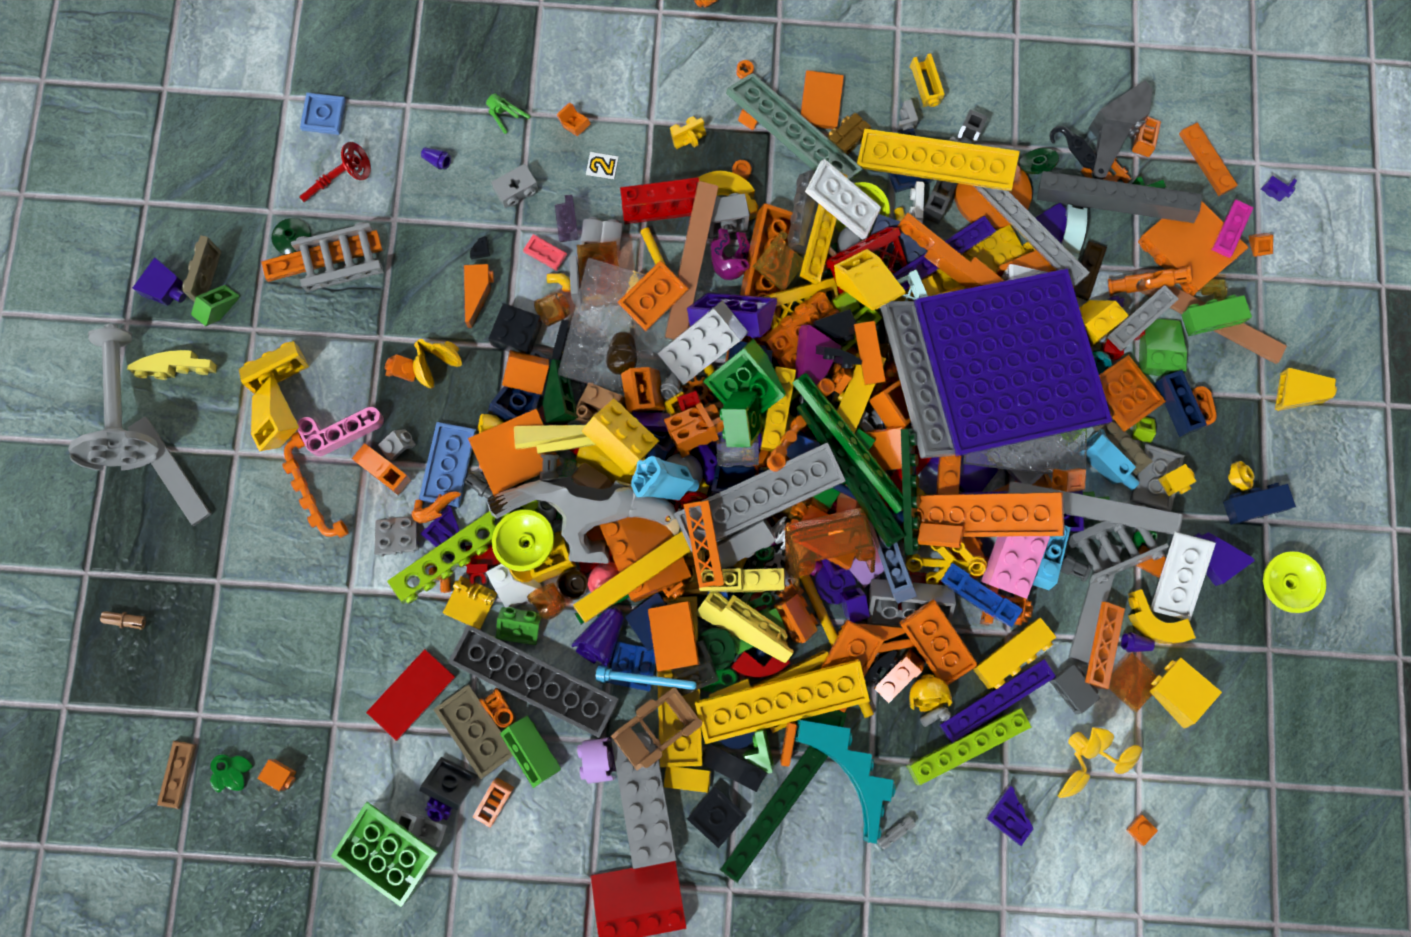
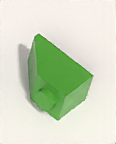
[191,285,240,326]

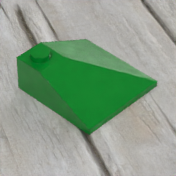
[704,339,786,414]

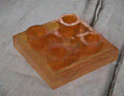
[1109,653,1157,713]

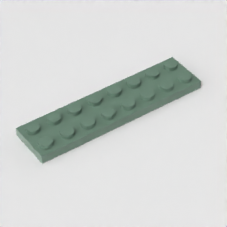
[726,73,863,181]

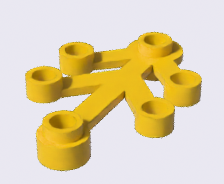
[905,540,987,585]

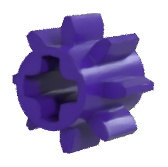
[425,797,453,822]

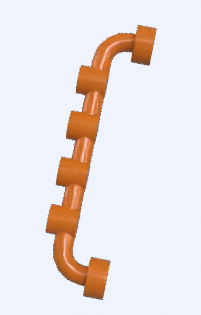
[767,378,835,472]
[282,432,349,538]

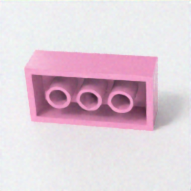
[981,536,1050,599]

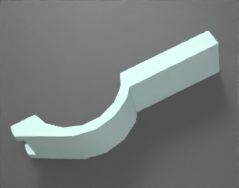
[1061,204,1087,260]

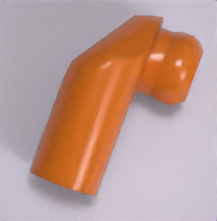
[429,566,451,593]

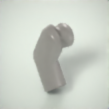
[920,706,951,727]

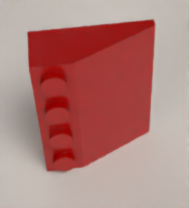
[591,861,687,937]

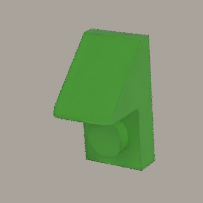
[743,729,774,773]

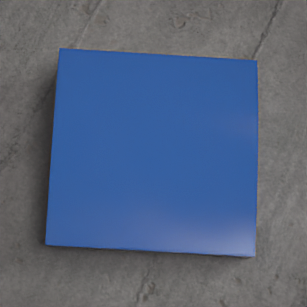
[606,642,656,691]

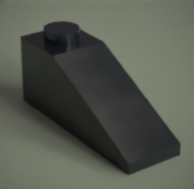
[702,743,766,792]

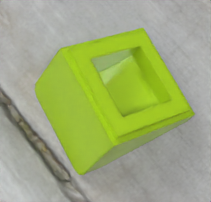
[1132,417,1156,443]

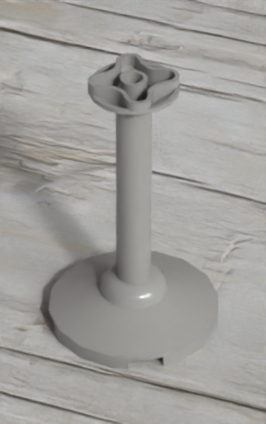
[68,324,159,470]

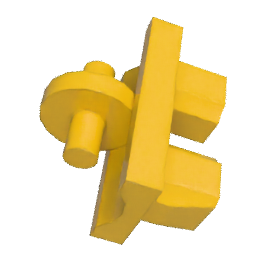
[670,116,707,149]

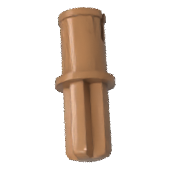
[100,611,146,630]

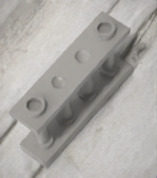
[291,222,384,292]
[1067,504,1169,584]

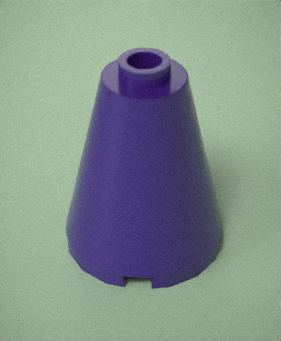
[572,607,624,666]

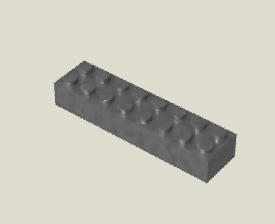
[448,624,620,738]

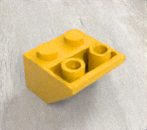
[525,530,577,583]

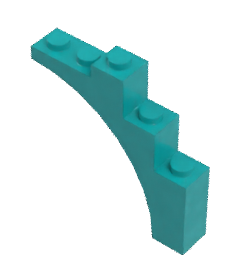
[794,720,896,844]

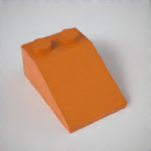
[774,593,818,643]

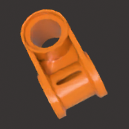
[480,688,516,729]

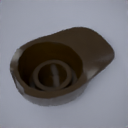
[606,332,637,375]

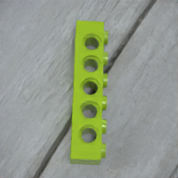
[906,708,1032,785]

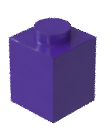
[840,588,870,623]

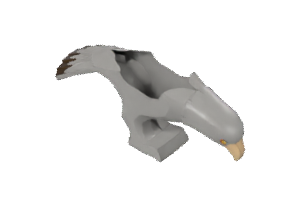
[487,477,680,564]

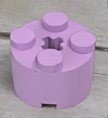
[577,737,616,784]

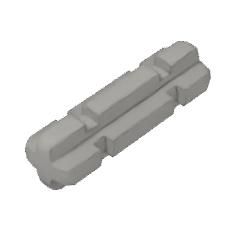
[877,816,916,849]

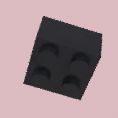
[488,303,543,354]

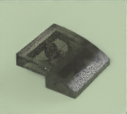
[671,639,719,696]

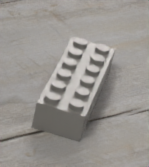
[611,730,676,869]

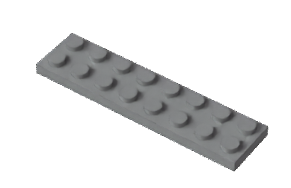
[881,301,956,458]
[674,443,846,552]

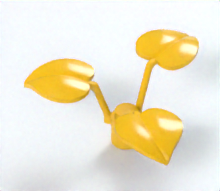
[1057,727,1143,798]

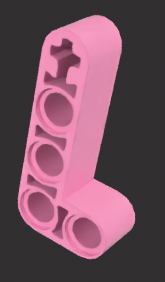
[297,407,384,457]

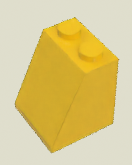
[1079,300,1129,348]
[1149,658,1222,729]

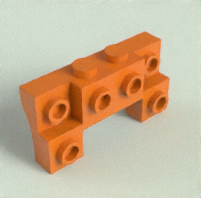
[761,291,840,370]

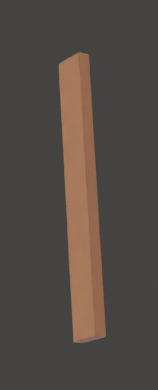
[664,181,718,340]
[1138,272,1287,364]

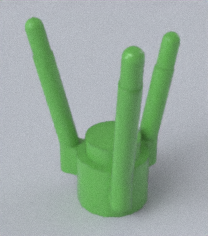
[486,93,530,134]

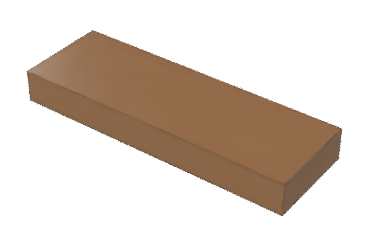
[157,741,197,809]

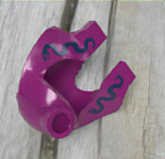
[711,228,750,280]

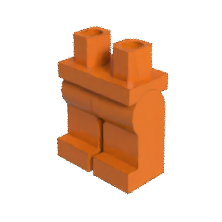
[664,403,724,458]

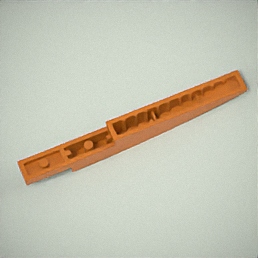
[897,213,1005,289]

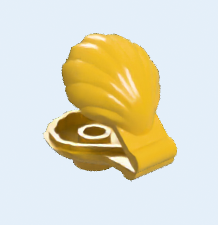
[413,339,462,389]

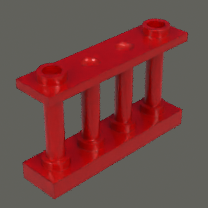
[620,177,699,225]

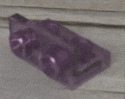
[555,195,579,242]

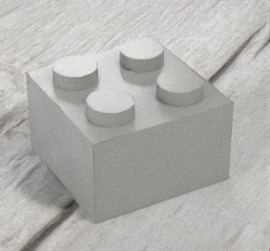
[708,193,749,237]

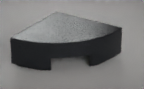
[470,236,490,260]

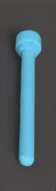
[596,665,697,690]

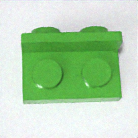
[495,607,542,645]

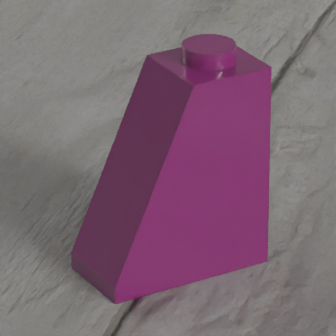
[795,325,842,385]

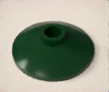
[1020,148,1059,174]
[271,218,311,255]

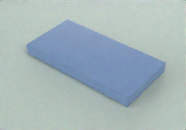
[419,422,477,508]

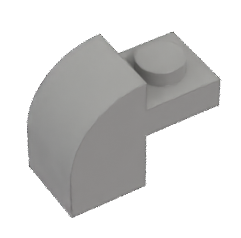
[395,810,447,847]

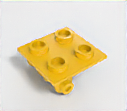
[443,576,497,630]

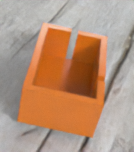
[869,379,911,427]

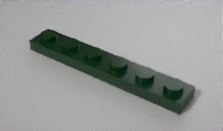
[901,429,921,555]

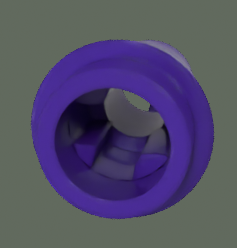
[421,147,451,170]
[1121,632,1155,653]

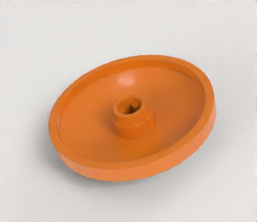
[954,165,1032,230]

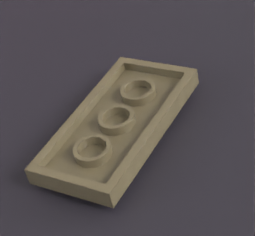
[433,684,513,779]

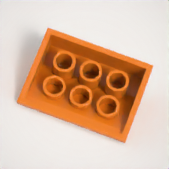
[599,517,692,602]

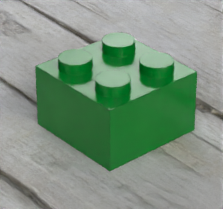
[720,391,762,448]

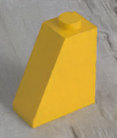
[1275,368,1337,411]

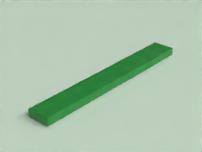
[792,372,903,514]

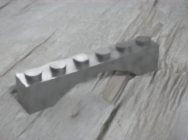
[923,110,987,224]

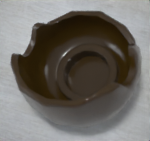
[557,569,589,600]

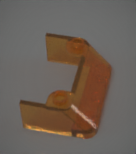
[785,508,876,591]

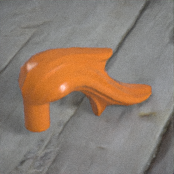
[412,491,461,523]

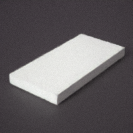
[805,159,881,240]
[1150,532,1216,621]

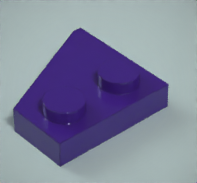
[421,505,466,562]
[985,786,1034,846]

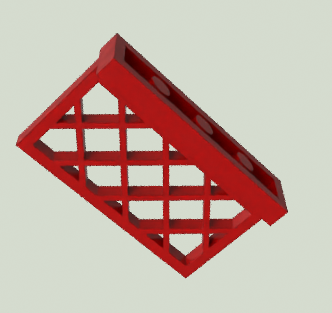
[825,227,907,294]

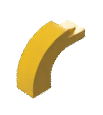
[697,171,758,221]
[1128,589,1196,644]

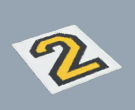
[586,152,618,179]

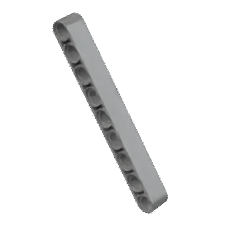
[1008,482,1183,535]

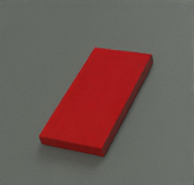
[366,649,456,741]

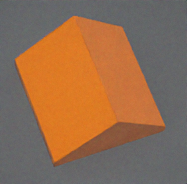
[502,350,549,395]

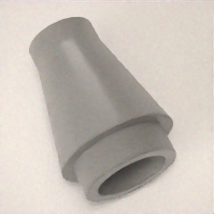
[660,372,681,400]

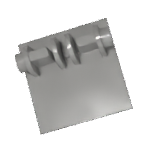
[374,516,419,557]

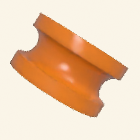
[736,60,754,79]

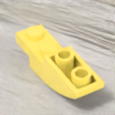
[127,350,217,380]
[699,568,785,592]

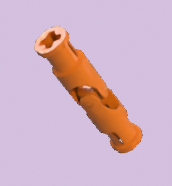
[1108,266,1192,296]

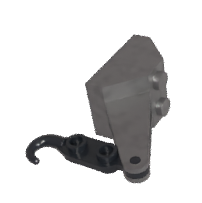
[1049,80,1152,180]

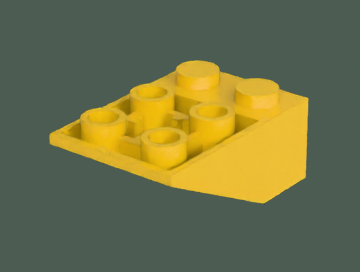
[834,249,906,311]
[251,376,299,452]

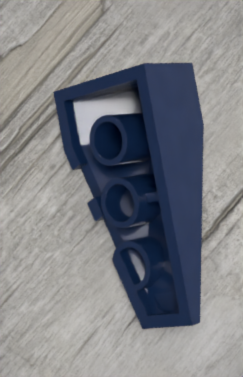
[487,349,551,422]

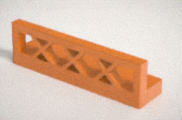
[684,500,724,588]
[1085,602,1125,689]

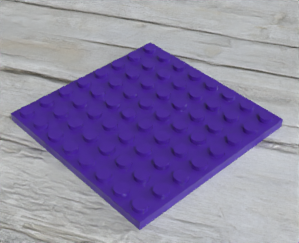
[914,269,1112,457]

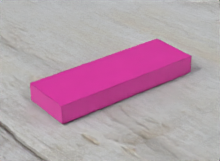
[1211,199,1254,258]

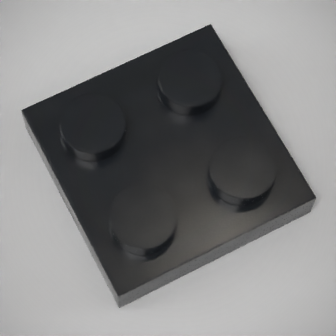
[419,757,478,810]
[687,786,747,849]

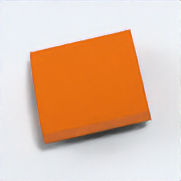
[865,426,905,470]

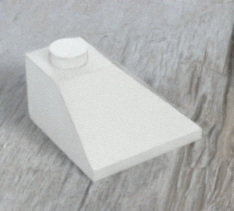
[486,564,544,608]

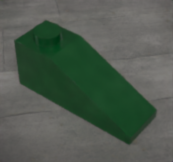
[543,359,578,425]

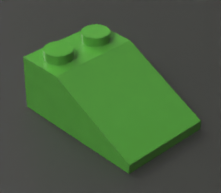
[1139,319,1187,377]

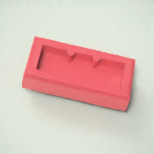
[523,234,567,271]

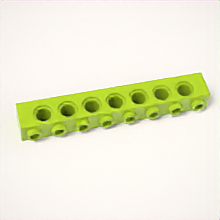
[387,500,538,604]

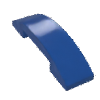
[940,563,1023,627]

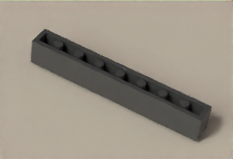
[1037,171,1202,223]

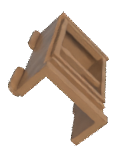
[611,687,702,771]

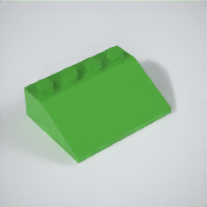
[331,802,438,907]

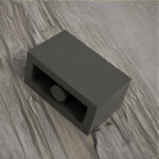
[1049,665,1101,715]

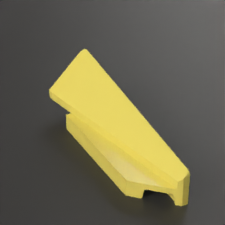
[514,425,596,454]
[696,592,794,663]

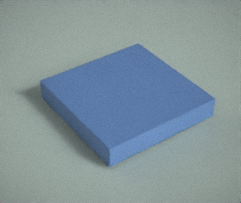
[300,93,346,135]

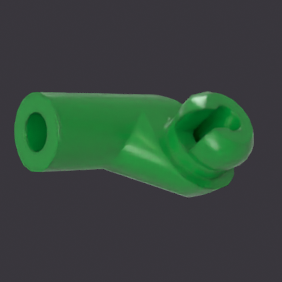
[1132,530,1157,550]

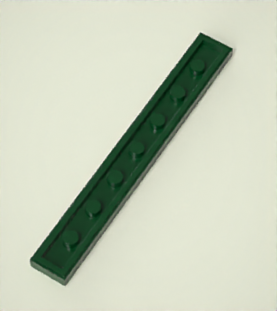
[797,401,906,547]
[719,745,828,883]

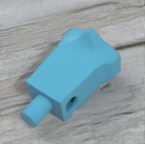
[1075,429,1140,491]
[631,456,699,500]

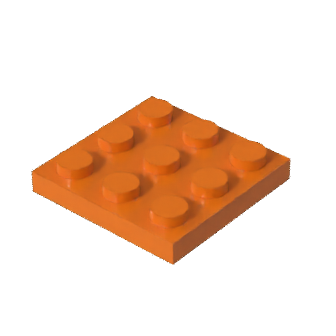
[1099,355,1166,432]

